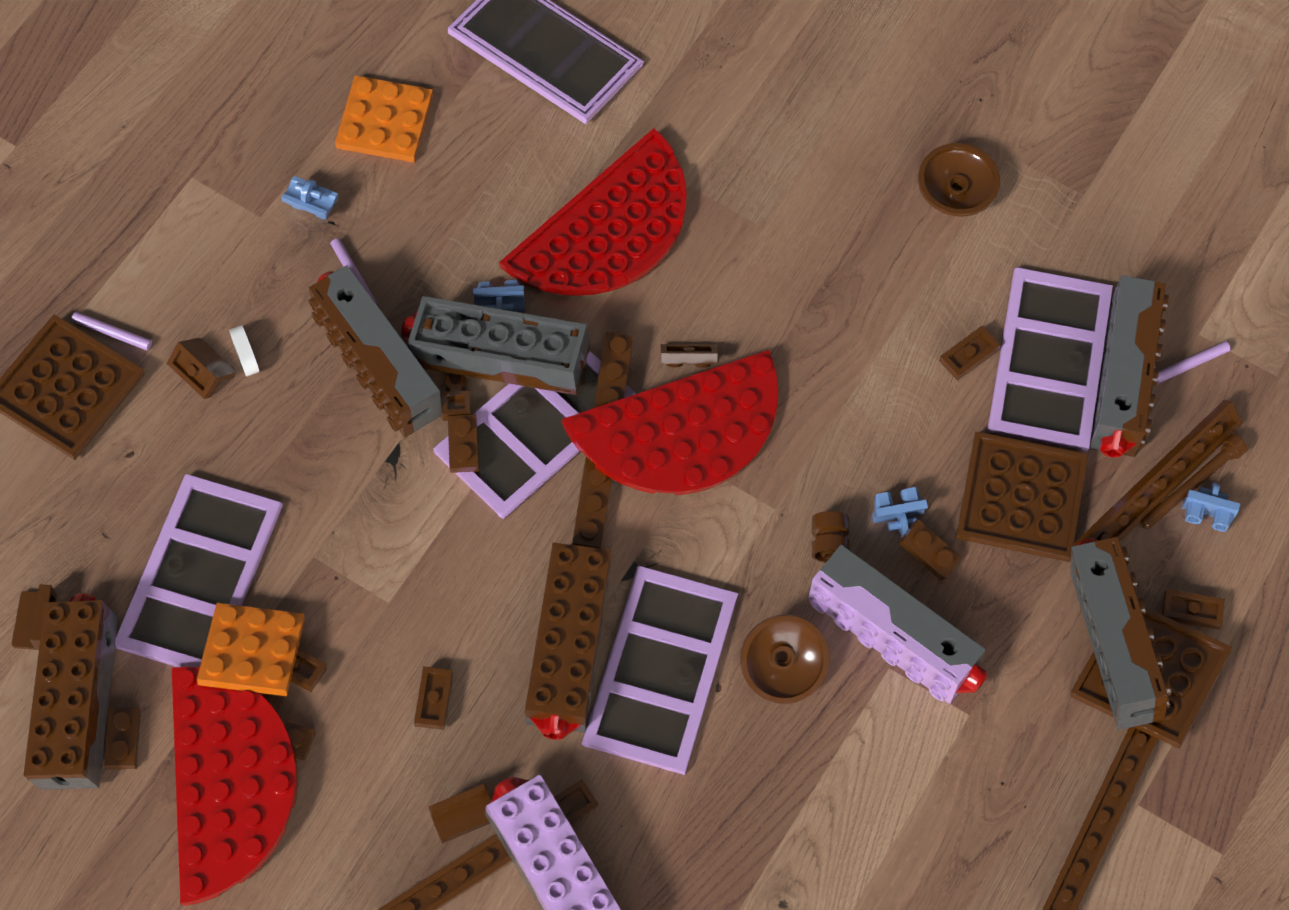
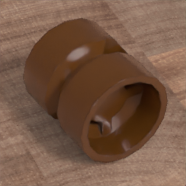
[812,511,850,563]

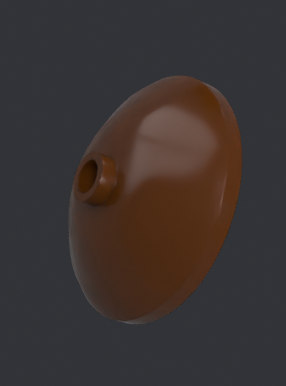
[918,143,1000,217]
[740,615,829,704]

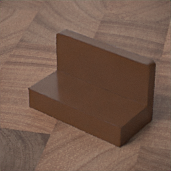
[166,338,236,399]
[11,584,57,650]
[429,784,491,844]

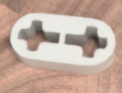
[229,325,260,377]

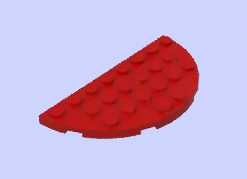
[499,128,687,296]
[561,350,778,495]
[171,667,298,906]

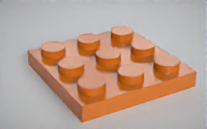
[335,75,433,163]
[197,603,305,696]

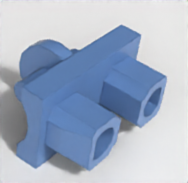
[281,176,339,220]
[473,280,525,312]
[1182,482,1240,532]
[872,487,928,537]

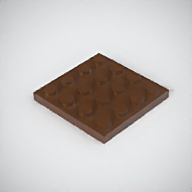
[0,314,145,460]
[956,431,1088,562]
[1070,607,1232,749]

